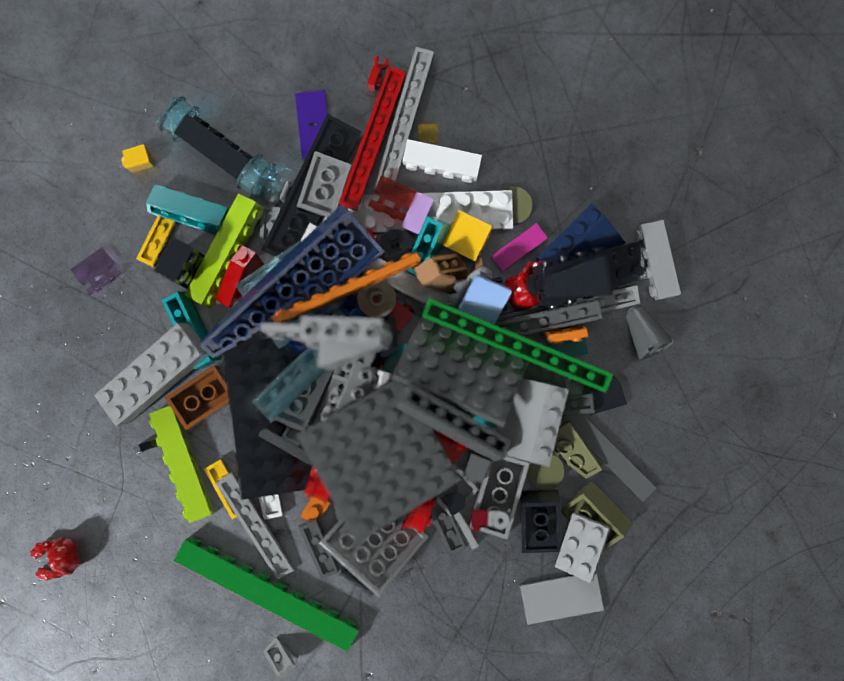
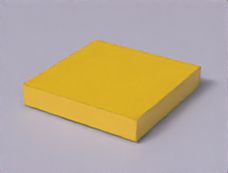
[442,210,493,262]

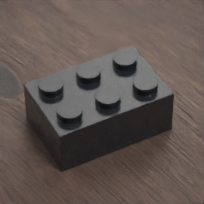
[153,237,205,289]

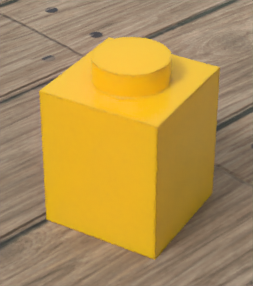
[121,144,154,173]

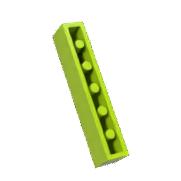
[184,193,264,309]
[149,406,215,523]

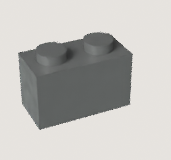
[463,449,490,484]

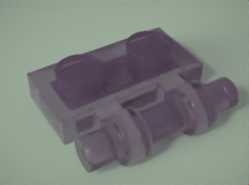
[71,247,121,295]

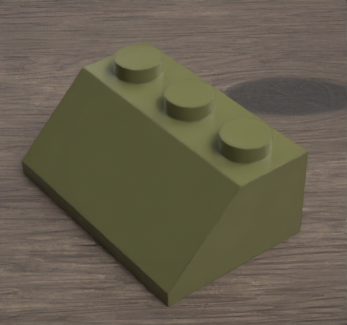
[561,481,633,550]

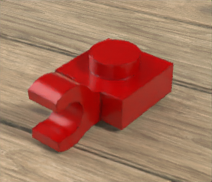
[367,56,389,92]

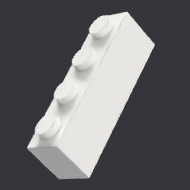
[402,139,482,183]

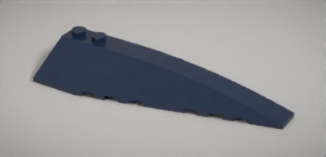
[199,205,385,358]

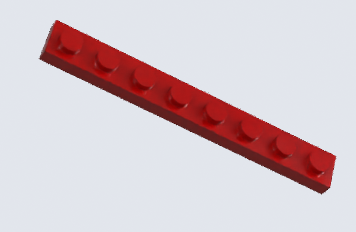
[339,66,407,211]

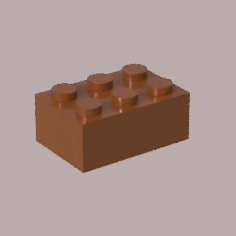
[165,365,229,430]

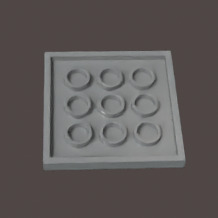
[319,518,428,597]

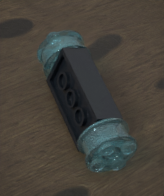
[157,96,278,199]

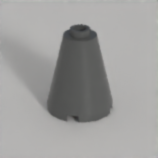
[626,306,674,361]

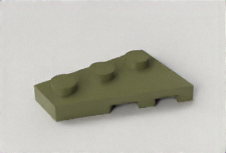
[553,420,603,479]

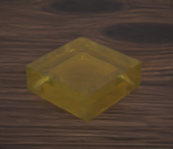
[418,124,437,144]

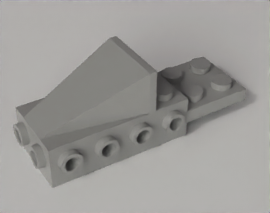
[261,316,392,371]
[311,352,376,427]

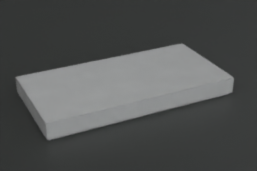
[520,572,604,625]

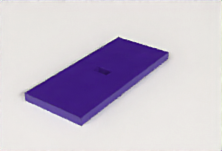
[295,90,327,160]

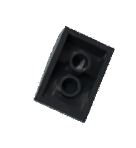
[520,490,561,553]

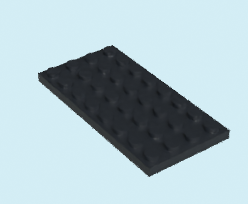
[223,337,313,500]

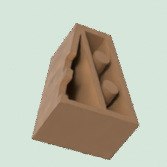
[414,253,471,294]

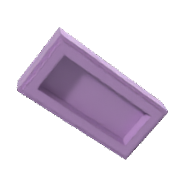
[401,192,434,235]

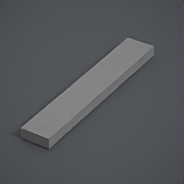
[216,472,295,580]

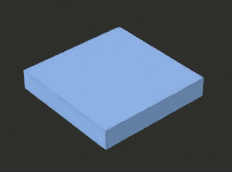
[459,274,512,325]

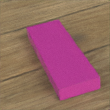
[490,223,548,272]

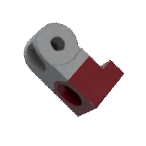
[471,509,509,531]

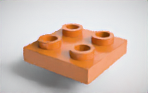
[543,323,588,345]

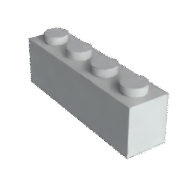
[636,220,681,301]

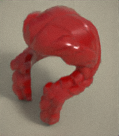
[505,260,545,309]
[30,537,81,581]

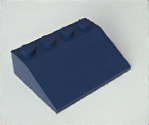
[535,203,626,262]

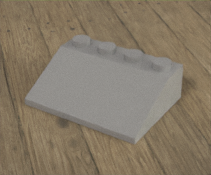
[495,378,568,467]

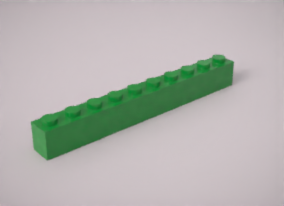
[422,298,613,393]
[174,537,359,652]

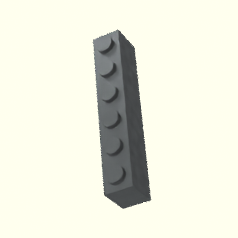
[394,384,512,462]

